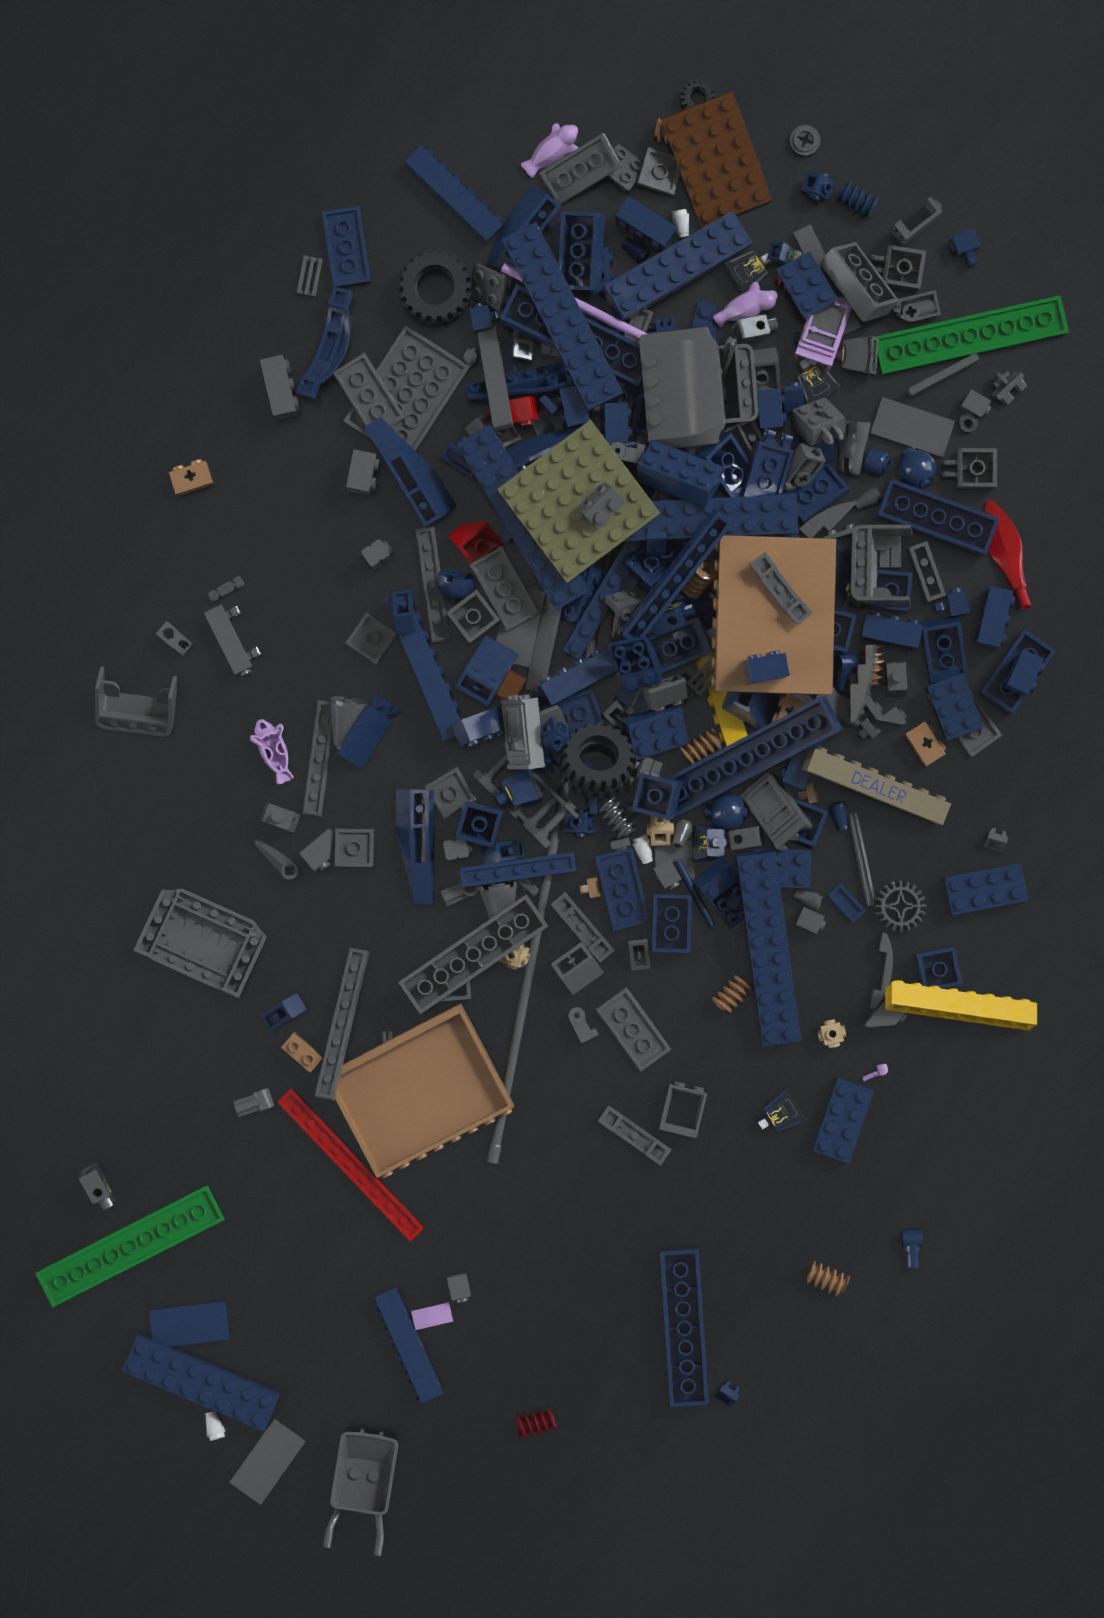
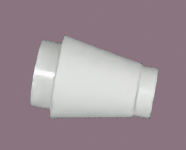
[671,209,689,238]
[632,834,653,864]
[205,1411,226,1441]

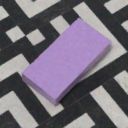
[411,1302,453,1330]

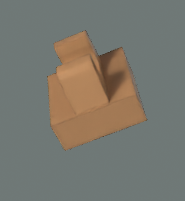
[798,783,819,804]
[579,877,602,898]

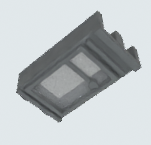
[500,694,545,769]
[740,772,813,851]

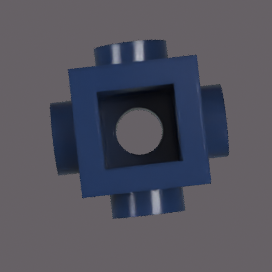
[801,172,835,201]
[541,716,570,752]
[564,810,595,838]

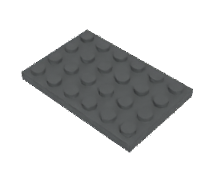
[344,325,470,451]

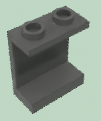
[891,197,943,246]

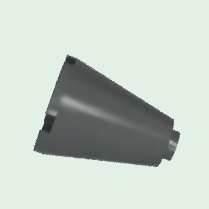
[331,696,369,749]
[478,880,517,919]

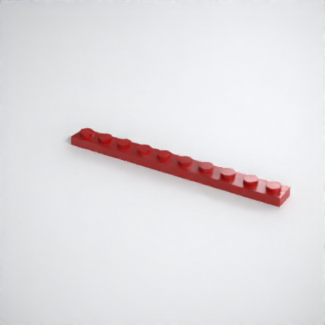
[278,1089,424,1241]

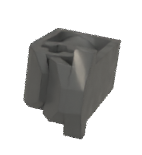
[891,290,941,321]
[783,443,826,490]

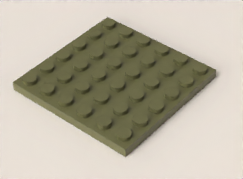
[497,420,660,583]

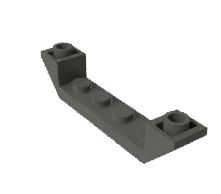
[833,638,907,726]

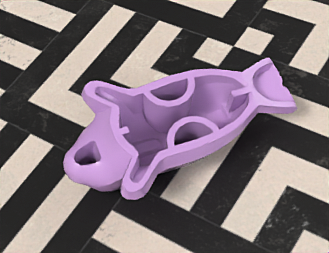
[521,123,578,178]
[713,282,778,328]
[250,719,294,785]

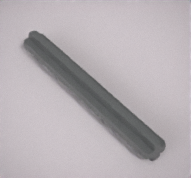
[847,813,876,907]

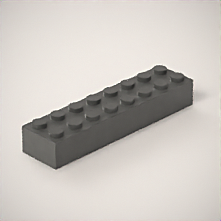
[398,894,548,1014]

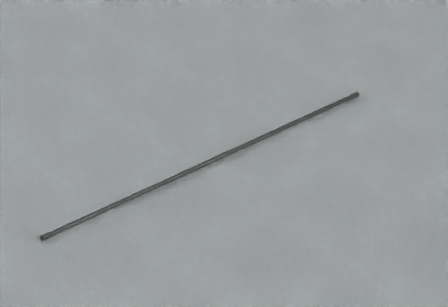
[487,379,644,1164]

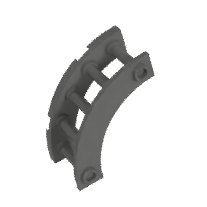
[473,743,579,848]

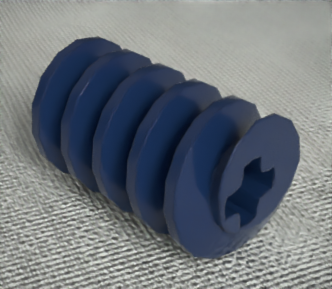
[835,181,878,218]

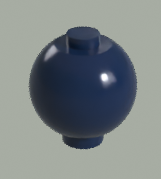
[898,447,936,489]
[705,793,749,831]

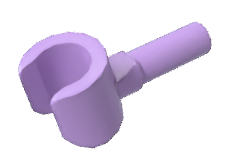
[862,1064,888,1081]

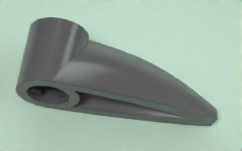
[255,839,299,880]

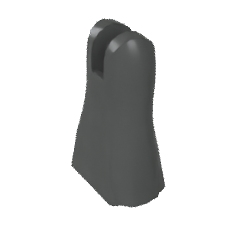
[838,421,871,475]
[813,683,868,728]

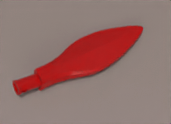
[985,499,1031,610]

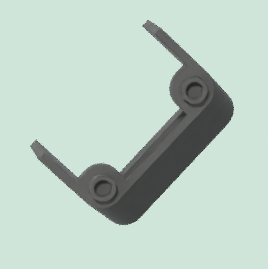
[719,344,758,424]
[851,525,912,607]
[95,667,177,737]

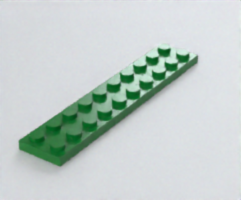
[875,295,1069,375]
[35,1185,225,1308]

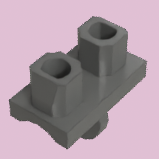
[990,370,1027,405]

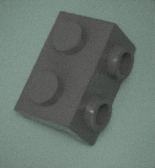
[577,482,626,530]

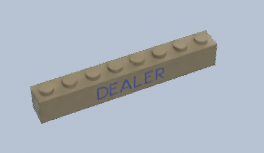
[801,746,951,825]

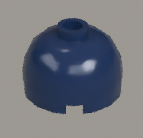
[437,570,476,602]

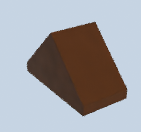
[495,670,527,700]

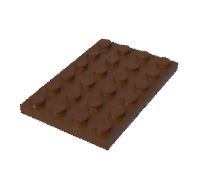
[660,91,772,228]

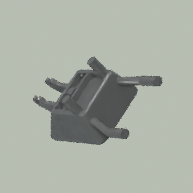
[323,1429,398,1556]

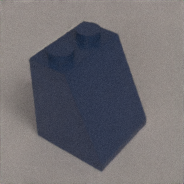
[455,801,503,847]

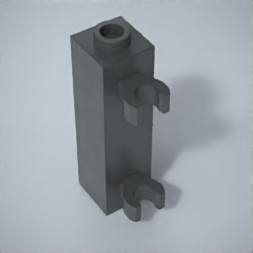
[204,605,262,677]

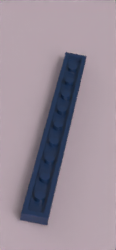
[562,488,674,659]

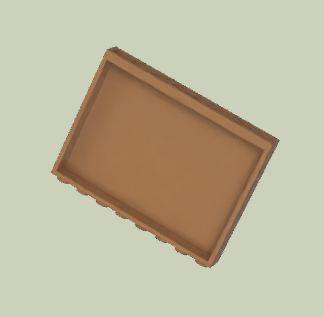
[711,535,836,695]
[335,1003,514,1178]

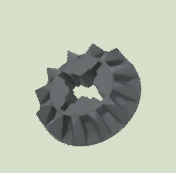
[790,125,820,156]

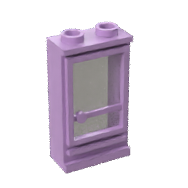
[793,297,852,371]

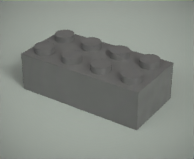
[820,242,899,322]

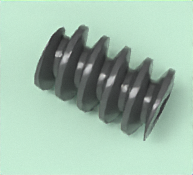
[598,796,639,838]

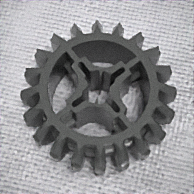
[874,880,927,932]

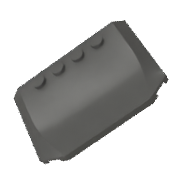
[640,327,725,448]
[133,889,267,999]

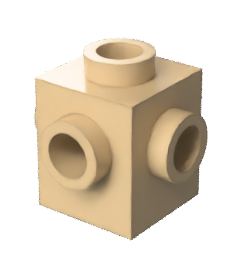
[647,816,674,846]
[499,944,530,970]
[817,1019,846,1048]

